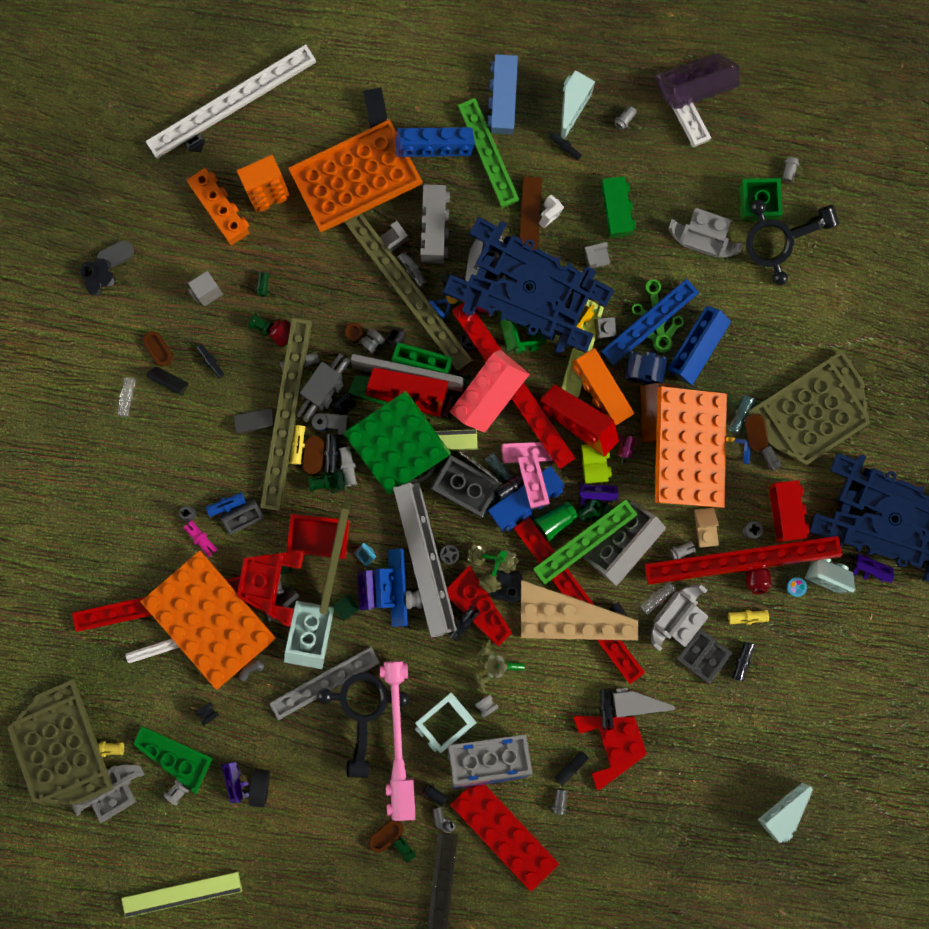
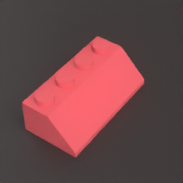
[449,350,530,433]

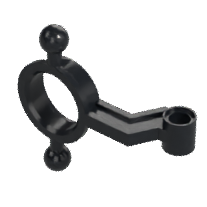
[746,199,839,286]
[317,673,409,778]

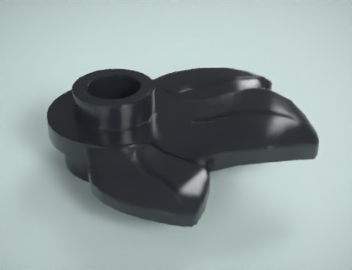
[80,259,115,296]
[488,570,523,603]

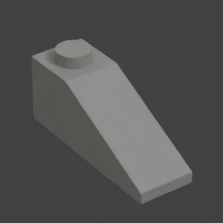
[612,688,675,717]

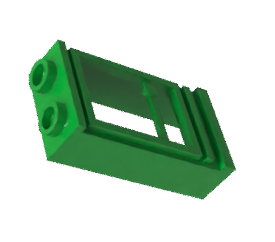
[498,280,547,354]

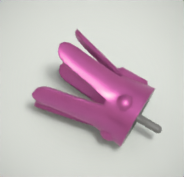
[616,434,639,463]

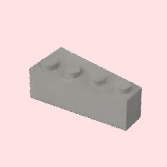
[420,185,450,264]

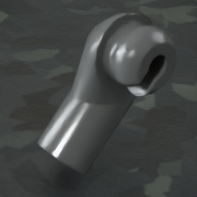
[237,659,264,682]
[432,807,455,833]

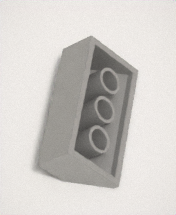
[583,501,666,586]

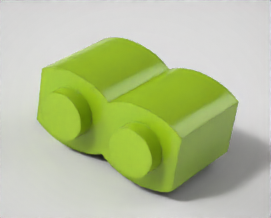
[581,445,612,484]

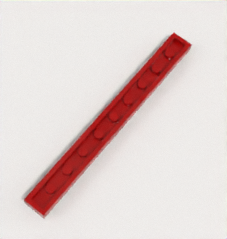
[451,303,575,469]
[514,518,645,684]
[645,536,842,585]
[72,576,240,632]

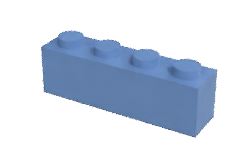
[488,54,518,134]

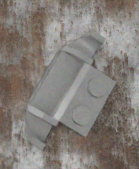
[669,208,743,258]
[651,584,708,651]
[72,765,145,823]

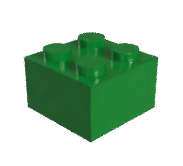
[739,178,783,222]

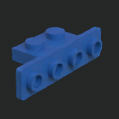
[374,549,408,627]

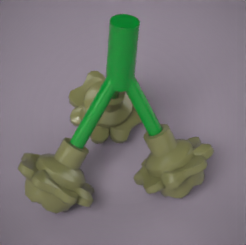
[467,544,519,593]

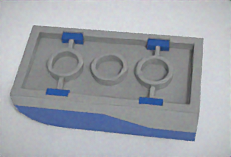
[447,735,533,789]

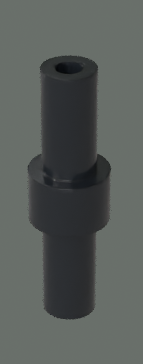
[549,131,582,161]
[196,344,225,379]

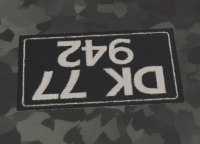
[459,451,504,484]

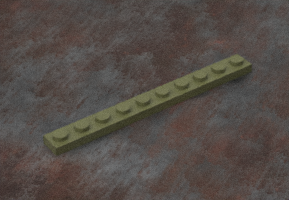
[344,213,473,373]
[260,318,312,511]

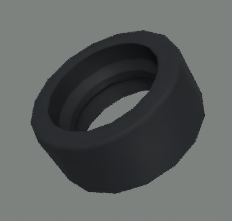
[249,768,270,808]

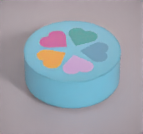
[786,577,807,597]

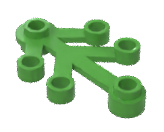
[631,279,684,353]

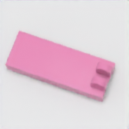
[501,442,553,464]
[518,453,550,509]

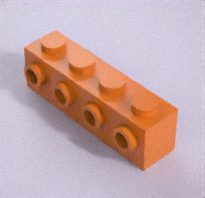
[186,168,250,246]
[571,348,635,426]

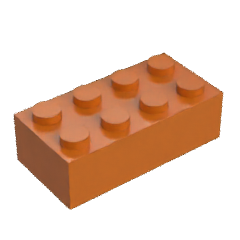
[237,155,290,211]

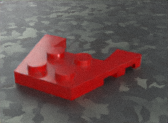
[237,550,304,626]
[573,716,647,791]

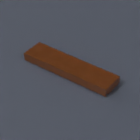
[519,177,542,250]

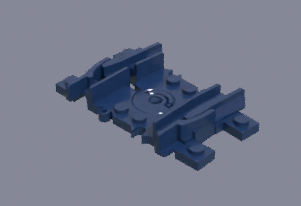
[443,217,614,354]
[809,453,929,582]

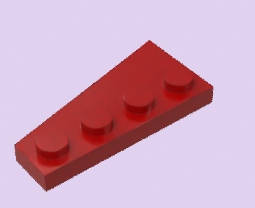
[447,565,512,647]

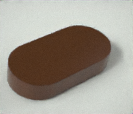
[143,331,173,367]
[745,413,769,451]
[303,436,325,475]
[369,820,404,853]

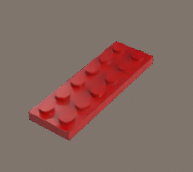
[450,784,559,892]

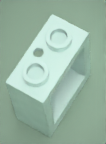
[415,692,476,754]

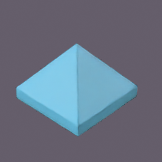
[354,543,376,567]

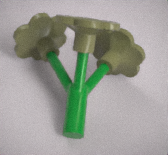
[473,639,525,693]

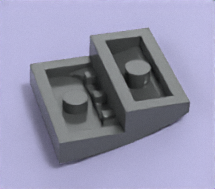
[677,629,733,685]

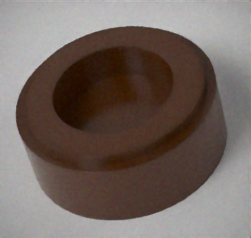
[344,322,364,342]

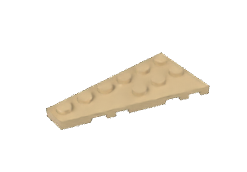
[521,580,638,640]

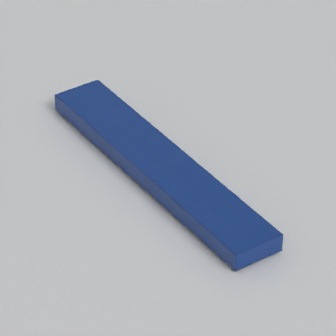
[600,279,699,367]

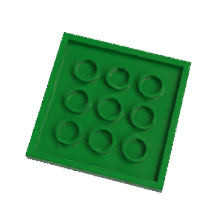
[344,390,451,495]

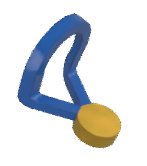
[429,296,458,320]
[724,437,750,464]

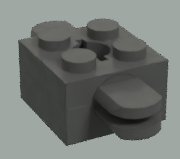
[297,353,350,422]

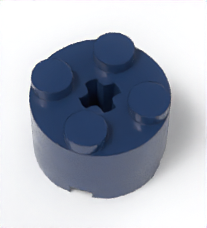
[625,351,667,384]

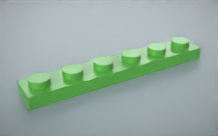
[458,98,519,208]
[533,500,638,585]

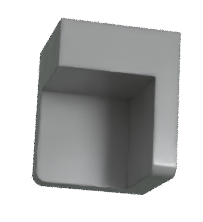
[380,221,408,253]
[584,242,610,269]

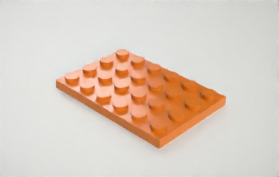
[288,119,423,233]
[655,386,727,508]
[140,550,276,690]

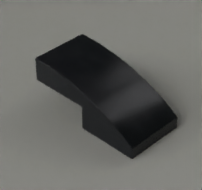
[363,87,388,128]

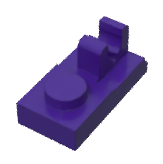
[579,484,618,505]
[853,554,894,583]
[357,570,376,610]
[222,762,249,803]

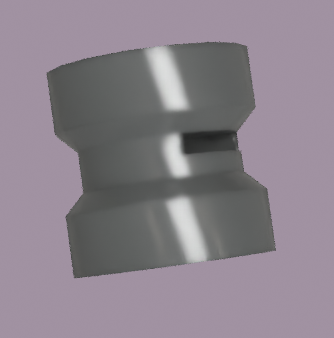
[358,328,385,354]

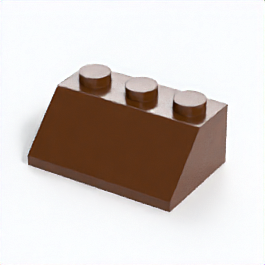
[640,383,682,444]

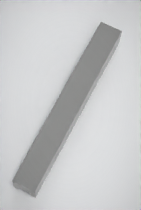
[393,482,457,638]

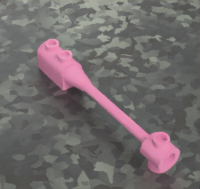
[380,661,415,821]

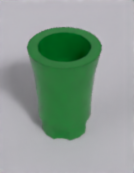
[533,502,578,542]

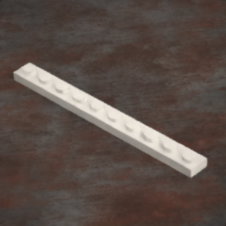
[146,45,316,159]

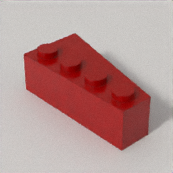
[366,368,449,417]
[540,384,619,457]

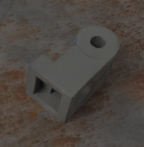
[312,413,349,436]

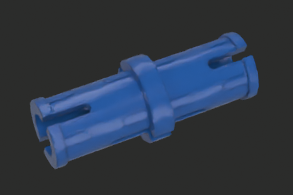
[206,492,246,517]

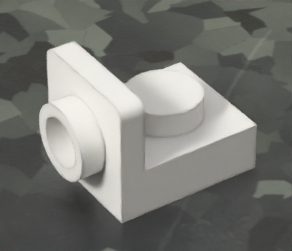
[539,195,564,228]

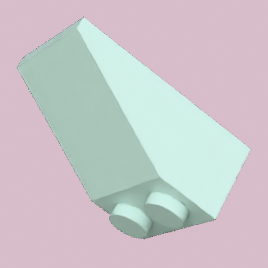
[560,70,595,139]
[804,559,855,594]
[284,601,334,669]
[758,783,813,843]

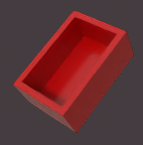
[768,480,809,543]
[287,514,350,560]

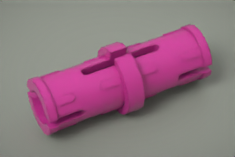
[183,520,218,557]

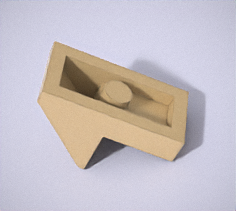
[694,508,719,548]

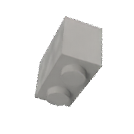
[188,271,223,306]

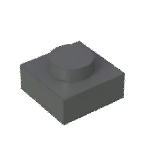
[594,317,617,338]

